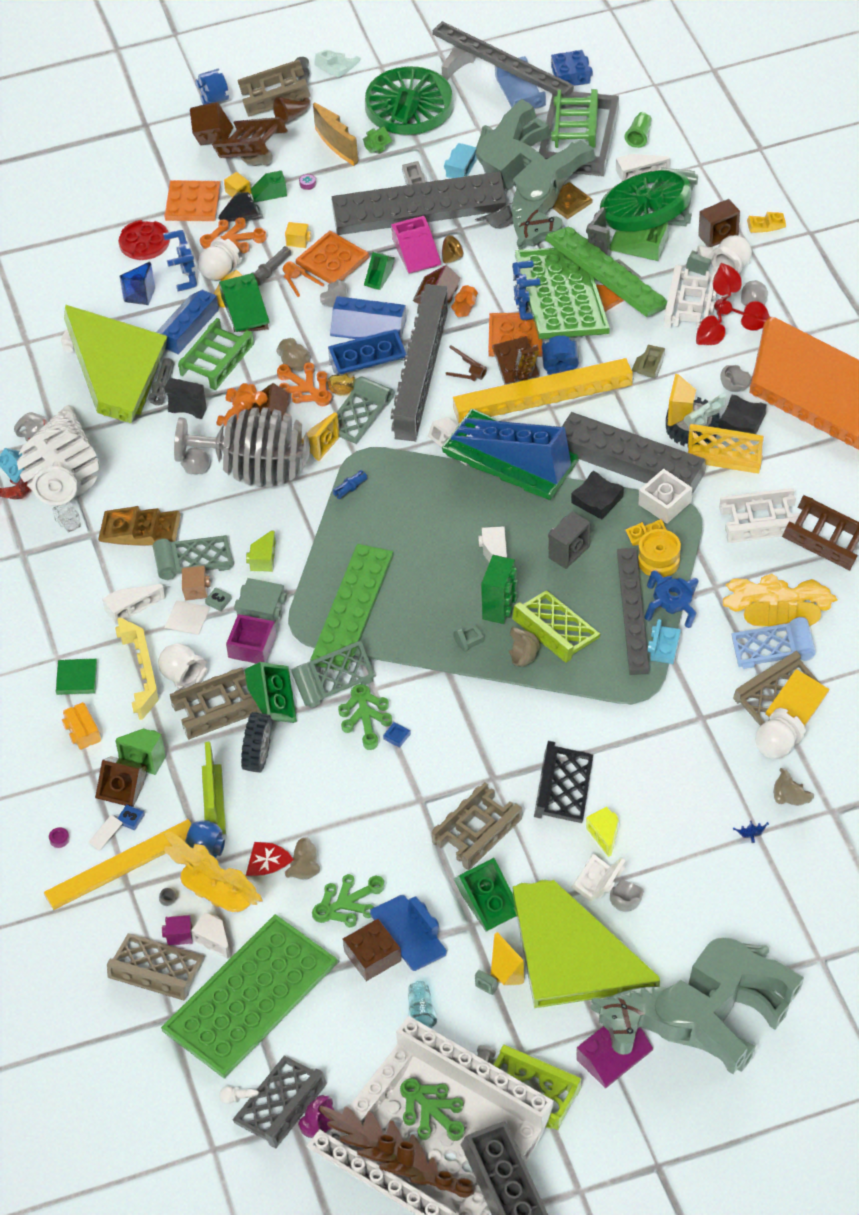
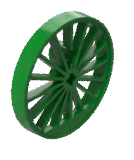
[365,66,454,135]
[600,170,692,232]

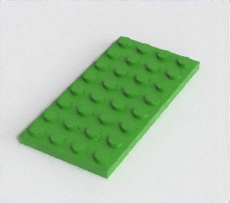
[515,247,610,339]
[161,914,338,1079]

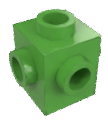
[362,126,392,153]

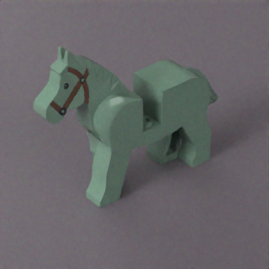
[476,99,596,250]
[590,938,804,1074]

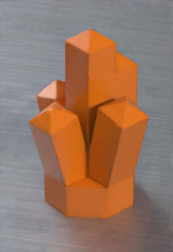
[451,285,478,318]

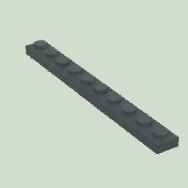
[432,21,574,98]

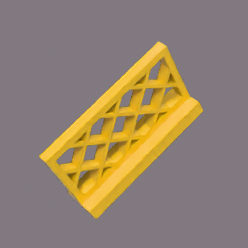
[688,424,764,474]

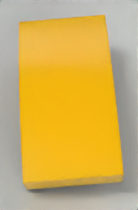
[747,212,786,233]
[626,519,667,546]

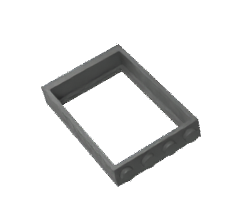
[539,91,619,177]

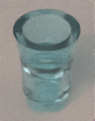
[408,981,437,1028]

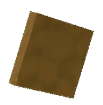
[551,182,592,220]

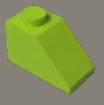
[246,530,276,572]

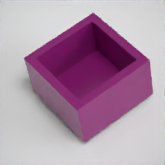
[226,614,277,664]

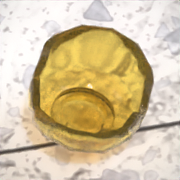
[327,373,355,396]

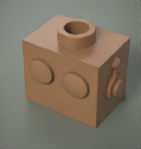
[182,566,211,601]

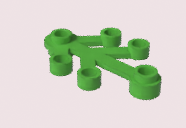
[338,684,392,750]
[312,874,385,928]
[400,1078,464,1141]

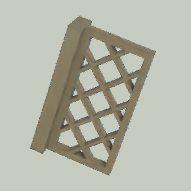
[733,651,820,726]
[107,933,204,1001]

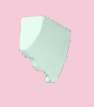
[314,49,360,77]
[684,393,726,428]

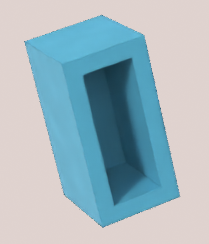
[444,143,477,178]

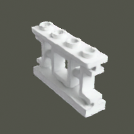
[664,265,717,329]
[719,488,803,543]

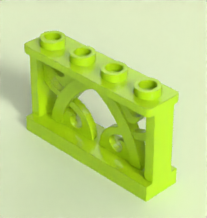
[493,1044,581,1130]

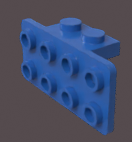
[370,895,447,971]

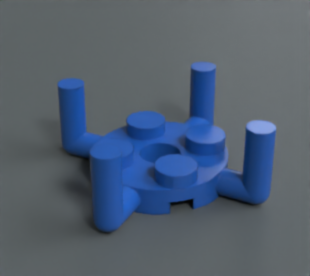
[163,230,197,292]
[512,260,540,320]
[644,570,698,628]

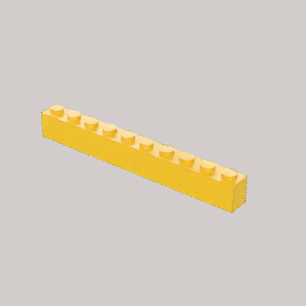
[453,358,633,424]

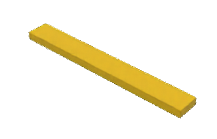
[44,819,191,911]

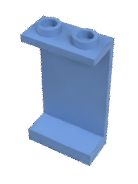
[495,56,546,109]

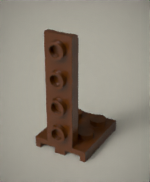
[492,336,539,385]

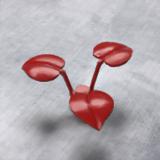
[696,263,770,345]

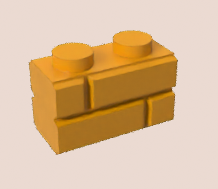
[61,702,101,750]

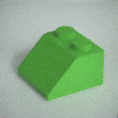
[115,728,166,775]

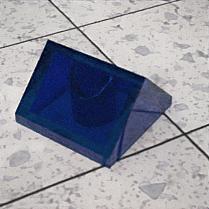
[119,261,155,305]

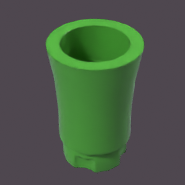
[624,112,652,148]

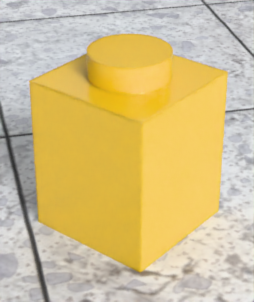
[224,172,251,197]
[285,222,312,248]

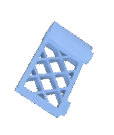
[731,617,816,669]

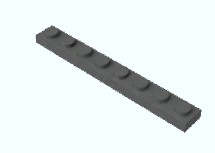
[617,548,649,675]

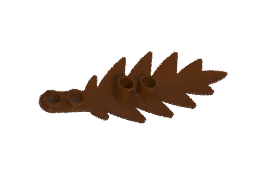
[319,1106,475,1198]

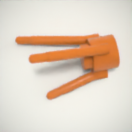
[282,261,324,297]

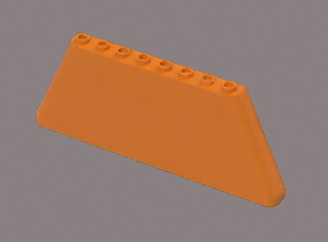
[749,317,859,450]

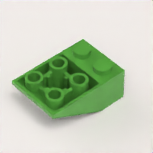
[610,222,669,261]

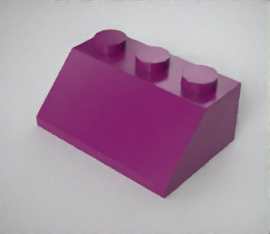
[576,1026,653,1089]

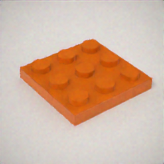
[164,180,221,221]
[296,230,369,284]
[488,313,542,357]

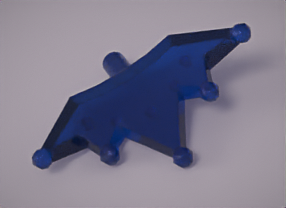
[733,821,769,843]

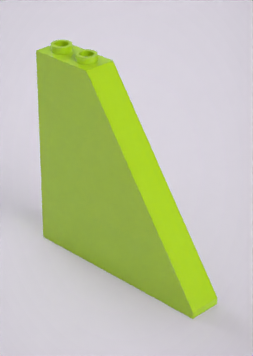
[64,305,167,423]
[513,879,660,1009]

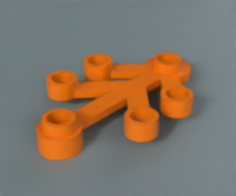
[199,218,267,253]
[277,363,332,407]

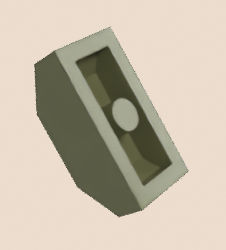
[632,344,665,378]

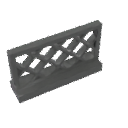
[232,1056,327,1149]

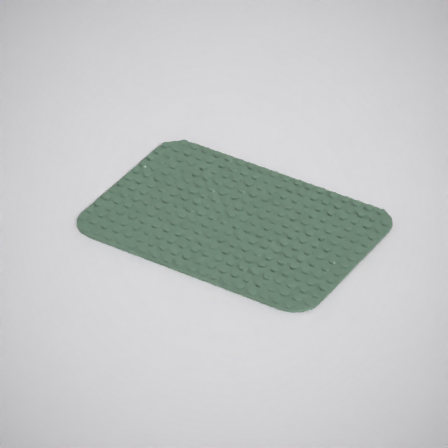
[288,447,702,705]

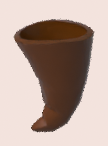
[273,96,311,123]

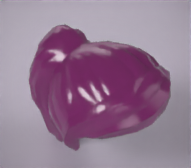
[298,1095,335,1138]

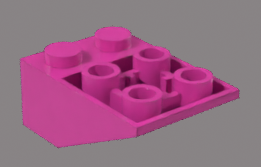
[391,216,441,274]

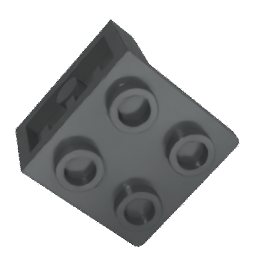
[586,207,611,256]

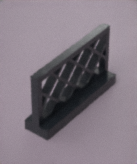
[534,741,593,823]

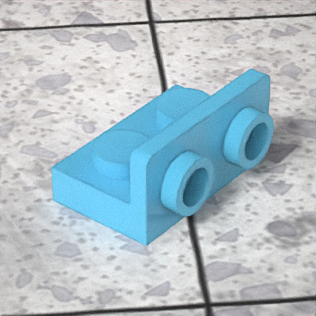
[0,448,25,483]
[648,619,681,664]

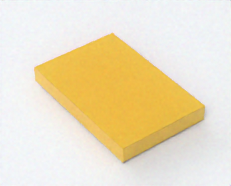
[765,669,830,727]

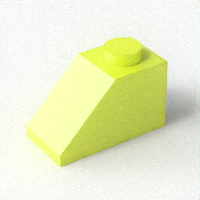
[586,806,619,857]

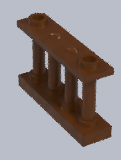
[212,117,288,158]
[782,494,859,571]

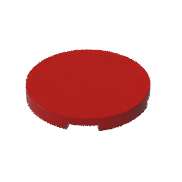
[118,220,170,260]

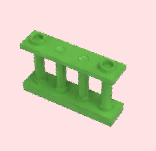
[551,89,598,148]
[178,318,254,390]

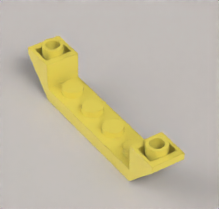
[115,618,159,720]

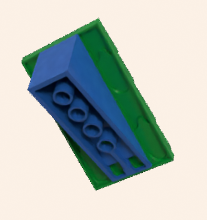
[442,409,579,500]

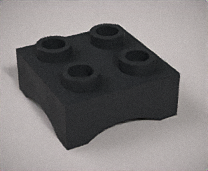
[164,377,207,419]
[719,394,767,434]
[571,470,624,520]

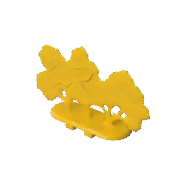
[723,573,838,627]
[164,832,263,912]

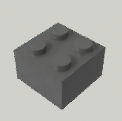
[548,511,590,569]

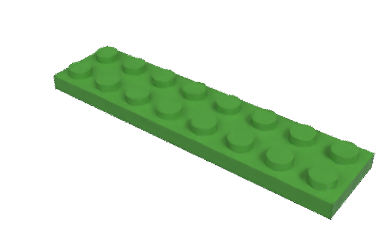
[545,226,668,317]
[310,544,393,671]

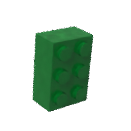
[481,554,518,624]

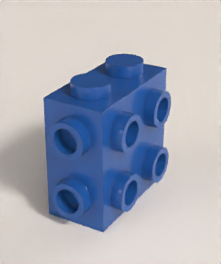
[551,49,593,86]

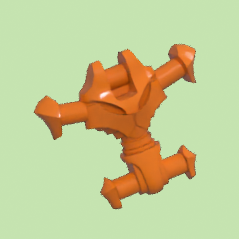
[216,383,268,427]

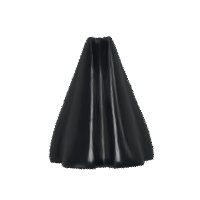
[218,192,262,222]

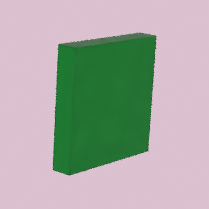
[56,658,97,695]

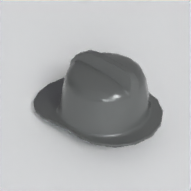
[475,203,513,229]

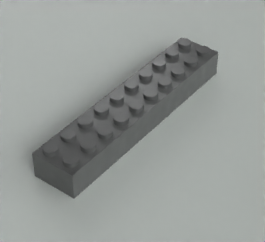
[331,171,506,235]
[391,284,448,442]

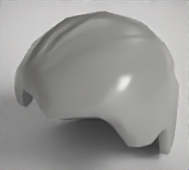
[320,279,347,307]
[741,280,768,305]
[720,365,751,392]
[180,447,210,474]
[609,880,644,912]

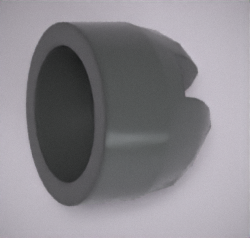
[159,888,176,906]

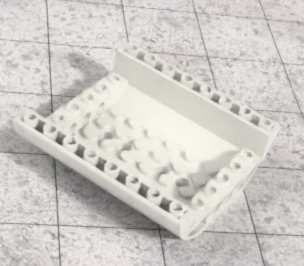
[306,1016,554,1215]

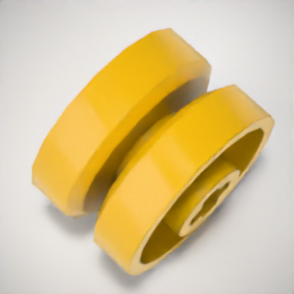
[638,529,681,578]

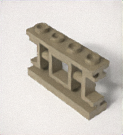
[237,59,311,117]
[170,667,261,740]
[431,782,522,870]

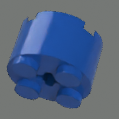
[195,68,229,105]
[541,336,579,375]

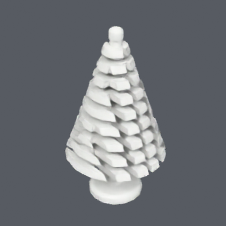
[17,405,99,505]

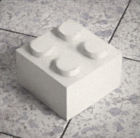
[638,469,692,523]

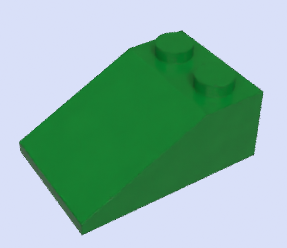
[219,273,270,332]
[244,662,297,723]
[453,858,516,931]

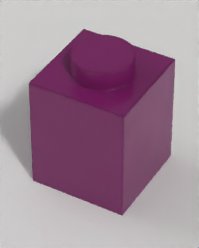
[162,915,193,945]

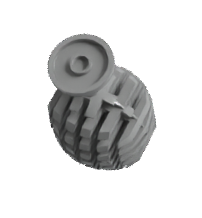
[174,407,310,487]

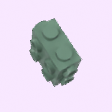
[234,578,287,622]

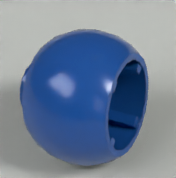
[185,820,225,858]

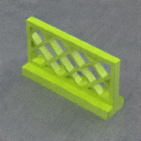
[512,590,600,663]
[201,741,226,835]

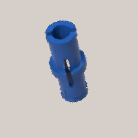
[333,470,368,499]

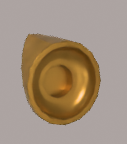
[442,235,463,263]

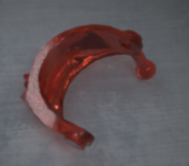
[0,478,32,499]

